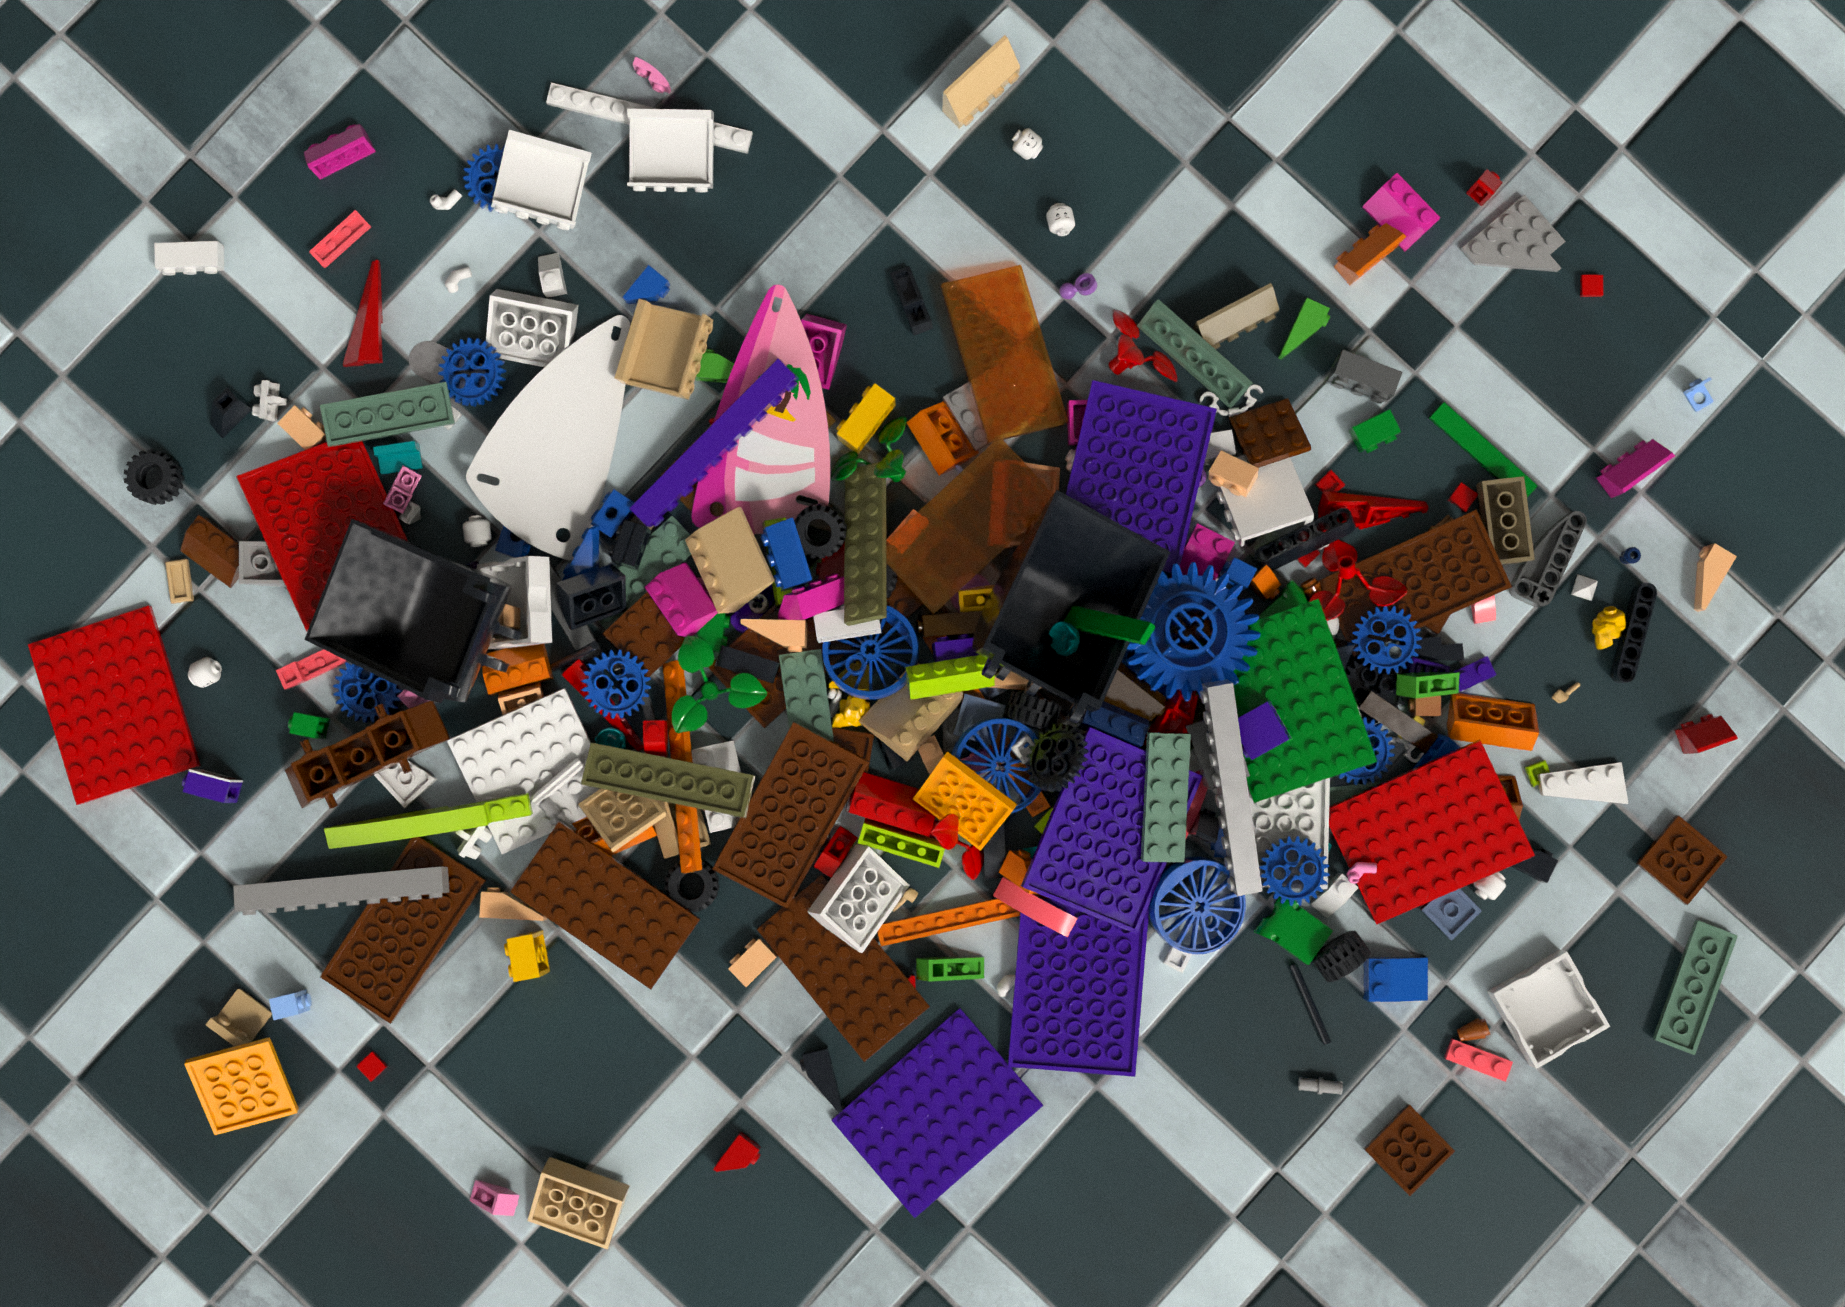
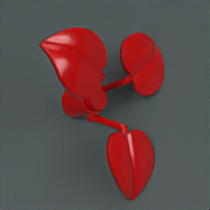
[1108,309,1177,382]
[1309,539,1407,621]
[930,814,984,880]

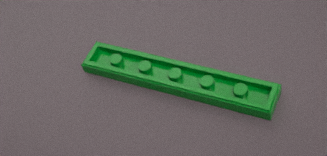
[1429,402,1538,497]
[1063,606,1156,645]

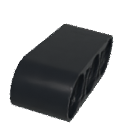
[715,645,780,684]

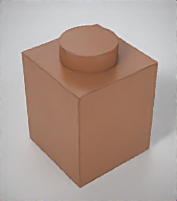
[1408,695,1441,717]

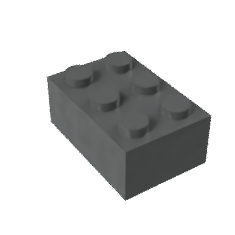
[1327,350,1403,404]

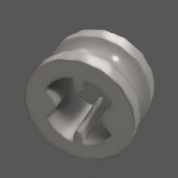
[749,593,769,614]

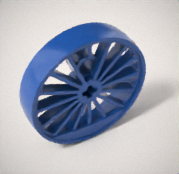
[822,606,919,700]
[951,718,1042,813]
[1149,856,1246,954]

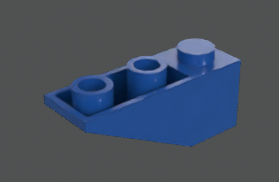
[562,524,599,581]

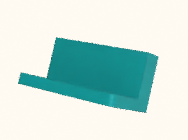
[373,441,423,475]

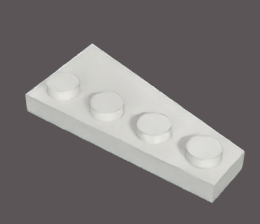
[374,759,437,808]
[1537,762,1628,804]

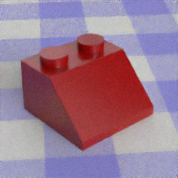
[1675,713,1738,754]

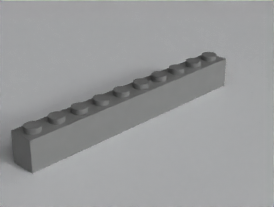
[1200,679,1262,896]
[234,867,449,915]

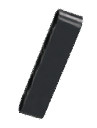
[1255,508,1356,571]
[1610,583,1657,683]

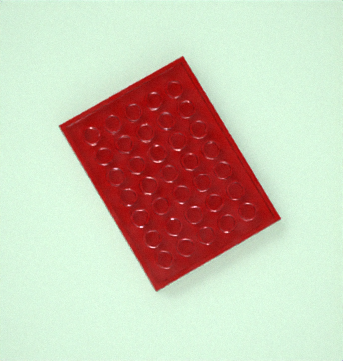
[236,441,408,632]
[28,606,201,805]
[1329,739,1535,925]

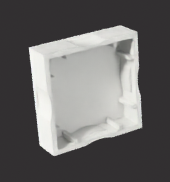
[477,556,552,649]
[1487,950,1610,1069]

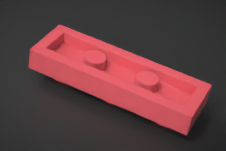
[309,210,371,268]
[1444,1038,1513,1082]

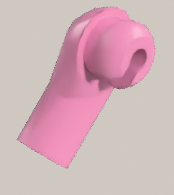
[1347,862,1377,884]

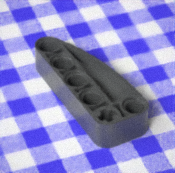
[1509,511,1587,607]
[549,564,603,664]

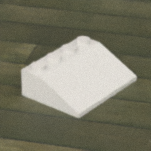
[486,289,578,367]
[807,845,910,953]

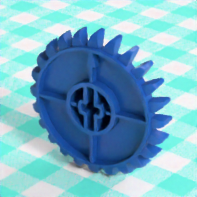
[1127,562,1261,702]

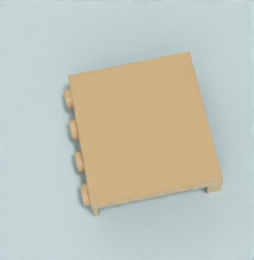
[614,299,713,400]

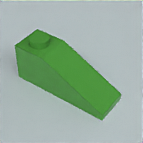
[1278,298,1330,360]
[695,349,734,383]
[1396,672,1460,698]
[916,957,984,981]

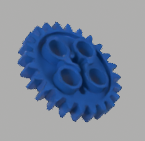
[463,144,505,213]
[438,338,506,407]
[1352,606,1422,674]
[581,650,651,719]
[333,662,403,723]
[1337,716,1395,785]
[1259,836,1330,906]

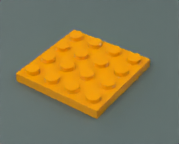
[913,752,1017,851]
[184,1037,299,1135]

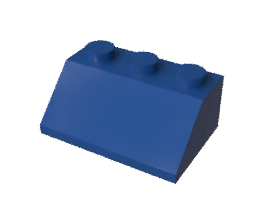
[761,518,812,592]

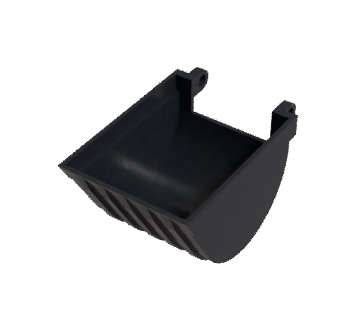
[972,490,1170,724]
[304,519,522,703]

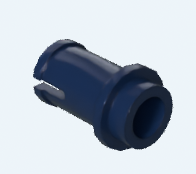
[1619,547,1641,564]

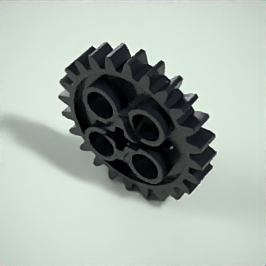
[1345,657,1405,724]
[1025,723,1089,793]

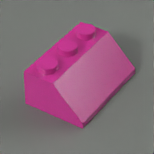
[304,124,376,179]
[1362,173,1440,252]
[1596,439,1675,498]
[645,563,718,637]
[778,573,844,620]

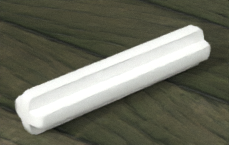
[531,758,584,806]

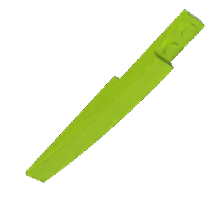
[324,793,533,849]

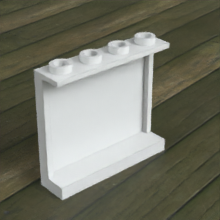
[627,109,714,192]
[491,130,592,230]
[1211,455,1314,547]

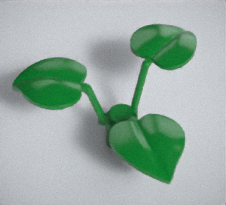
[831,416,907,482]
[672,636,767,733]

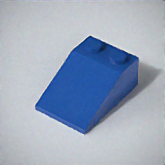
[1364,957,1428,1002]

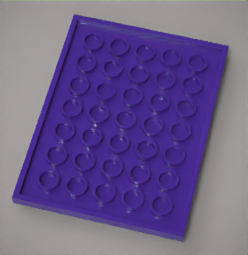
[1066,380,1217,573]
[1021,727,1203,934]
[1008,897,1149,1077]
[831,1008,1044,1218]

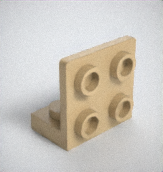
[206,989,272,1047]

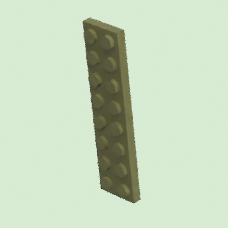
[844,461,887,626]
[581,743,755,818]

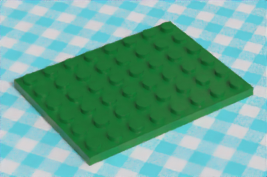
[1199,599,1377,803]

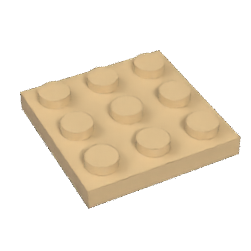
[578,789,667,852]

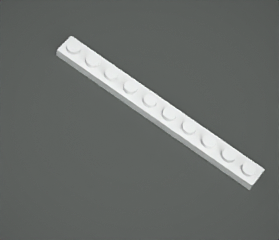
[546,83,753,154]

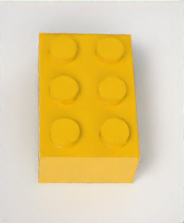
[836,384,896,455]
[504,930,550,982]

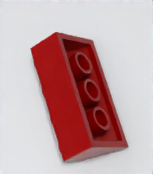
[845,772,935,837]

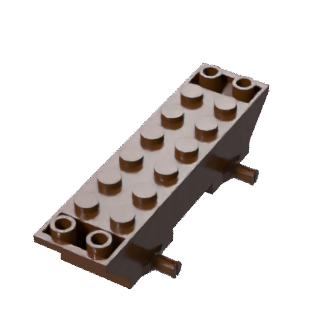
[285,701,450,809]

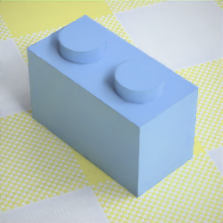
[269,989,312,1020]

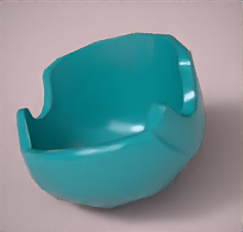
[1049,621,1080,656]
[595,727,626,749]

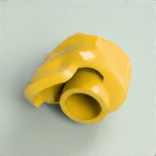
[1592,606,1626,650]
[832,695,870,728]

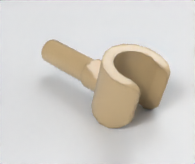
[1552,682,1581,703]
[892,888,918,912]

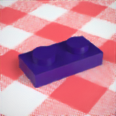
[1453,656,1496,692]

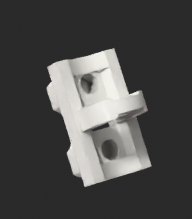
[252,380,287,421]
[456,826,493,860]

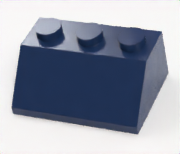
[1077,701,1149,748]

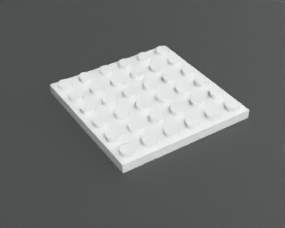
[447,688,600,854]

